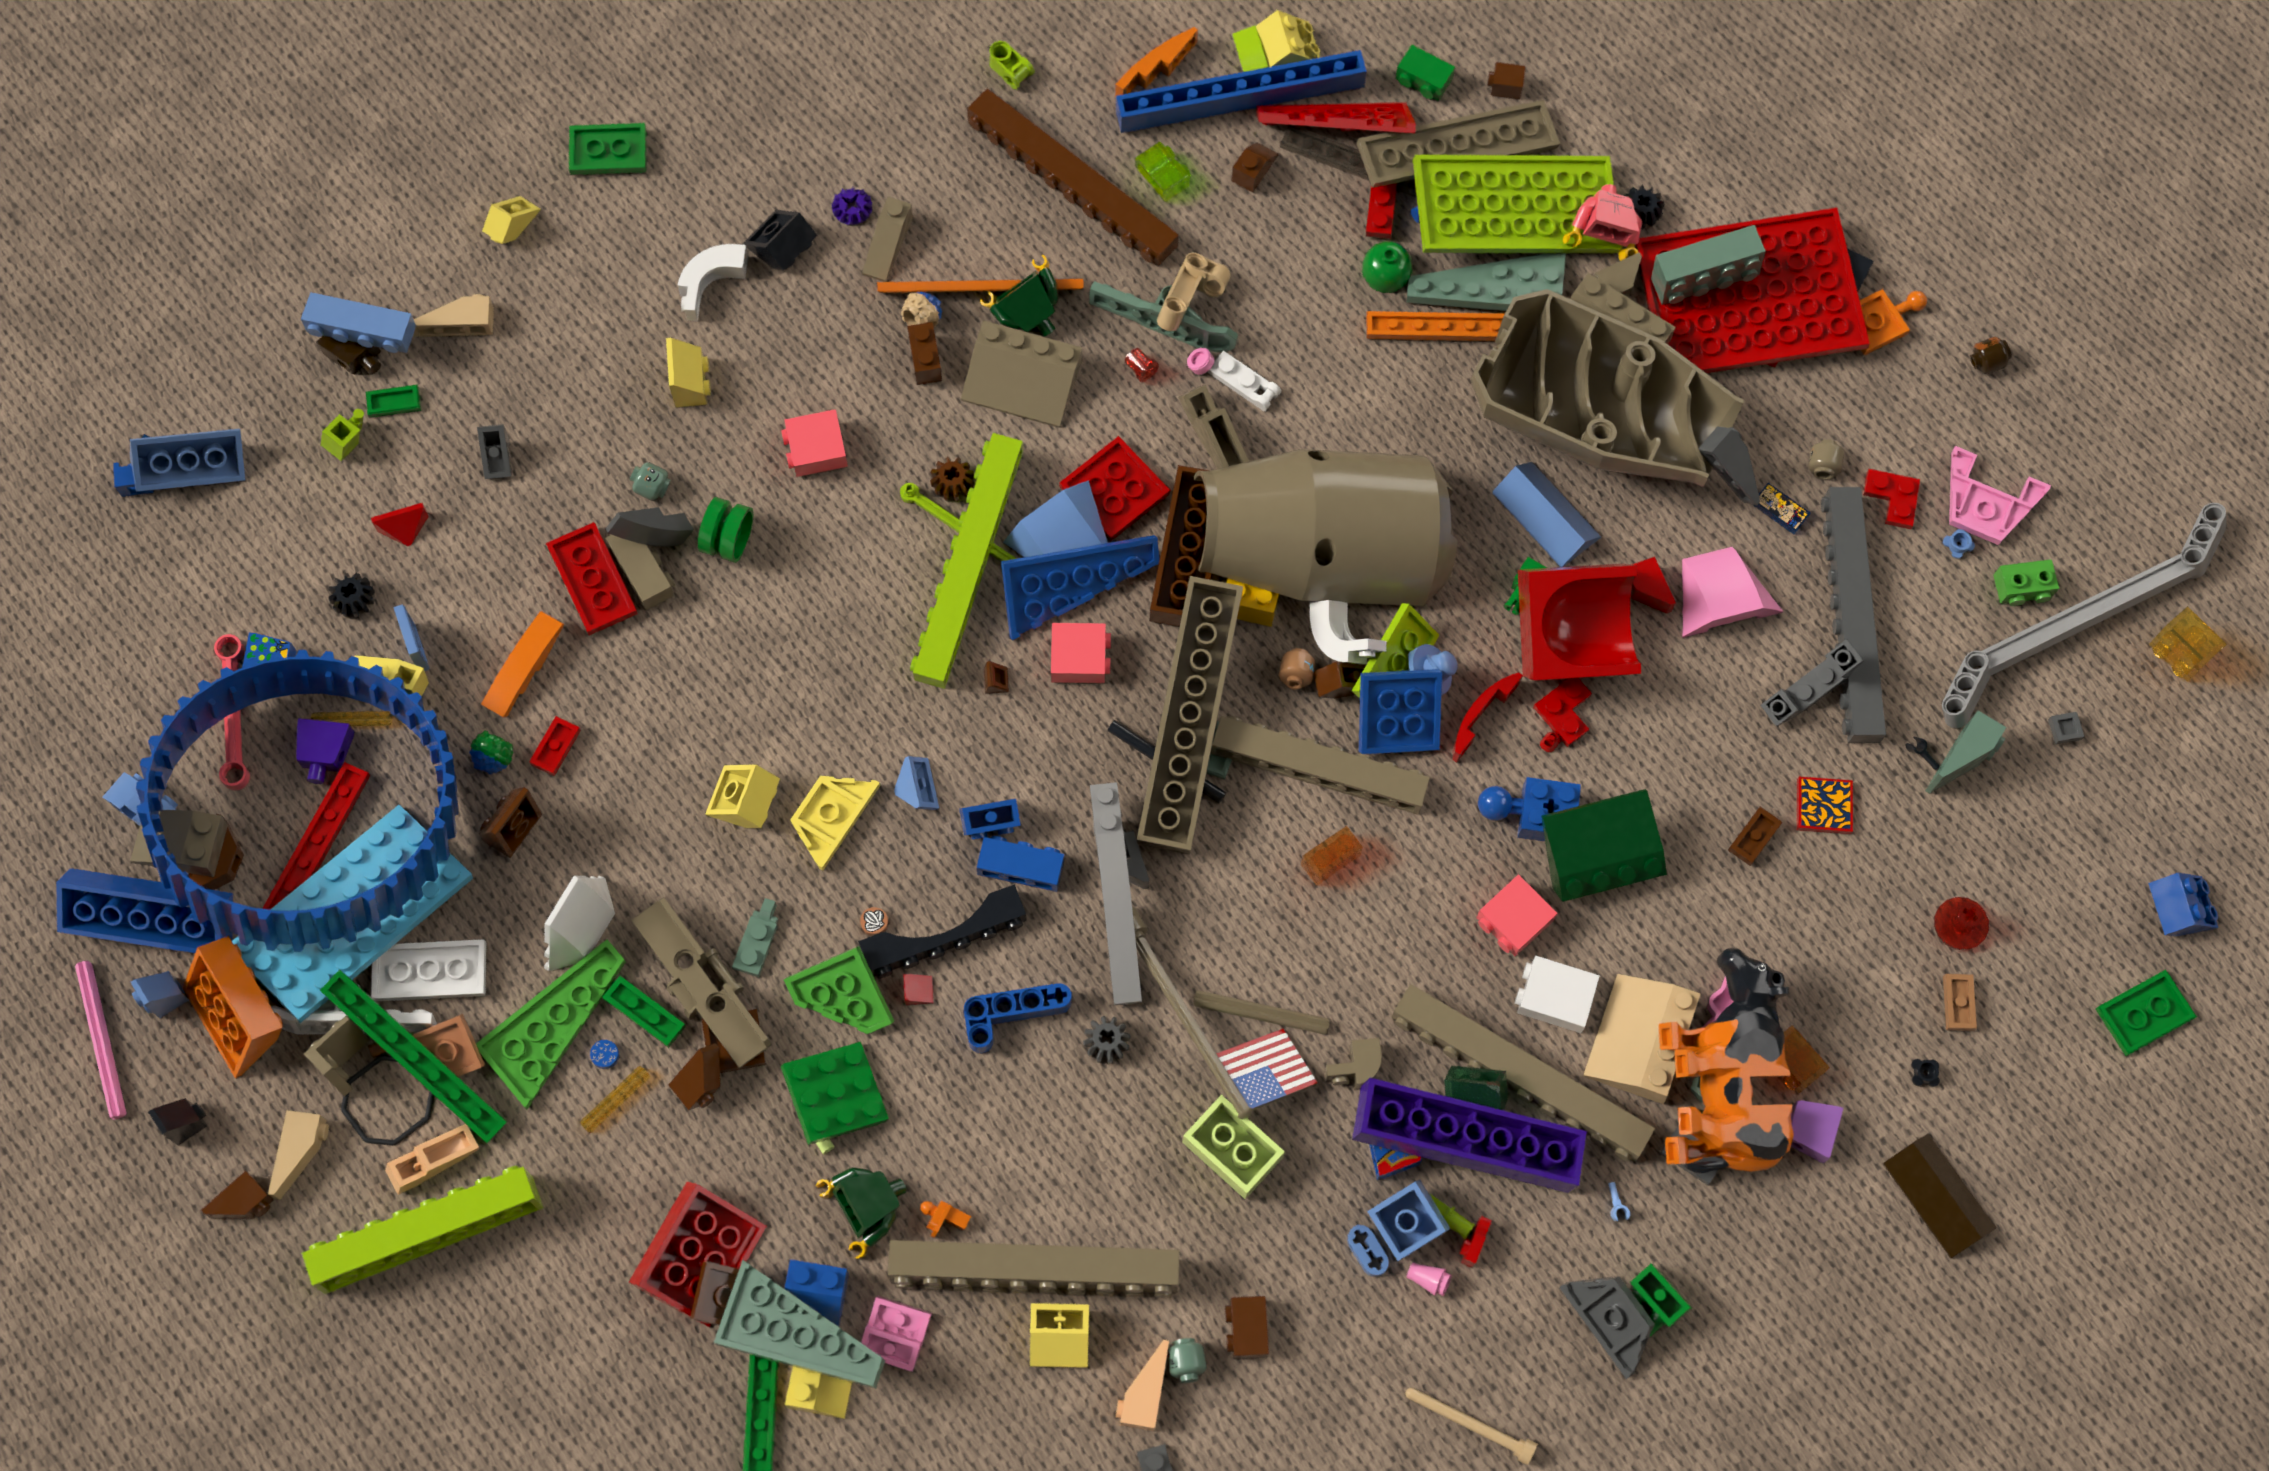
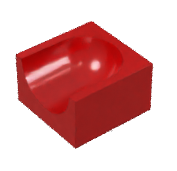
[1518,563,1642,680]

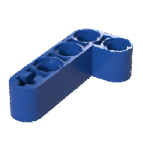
[964,983,1072,1053]

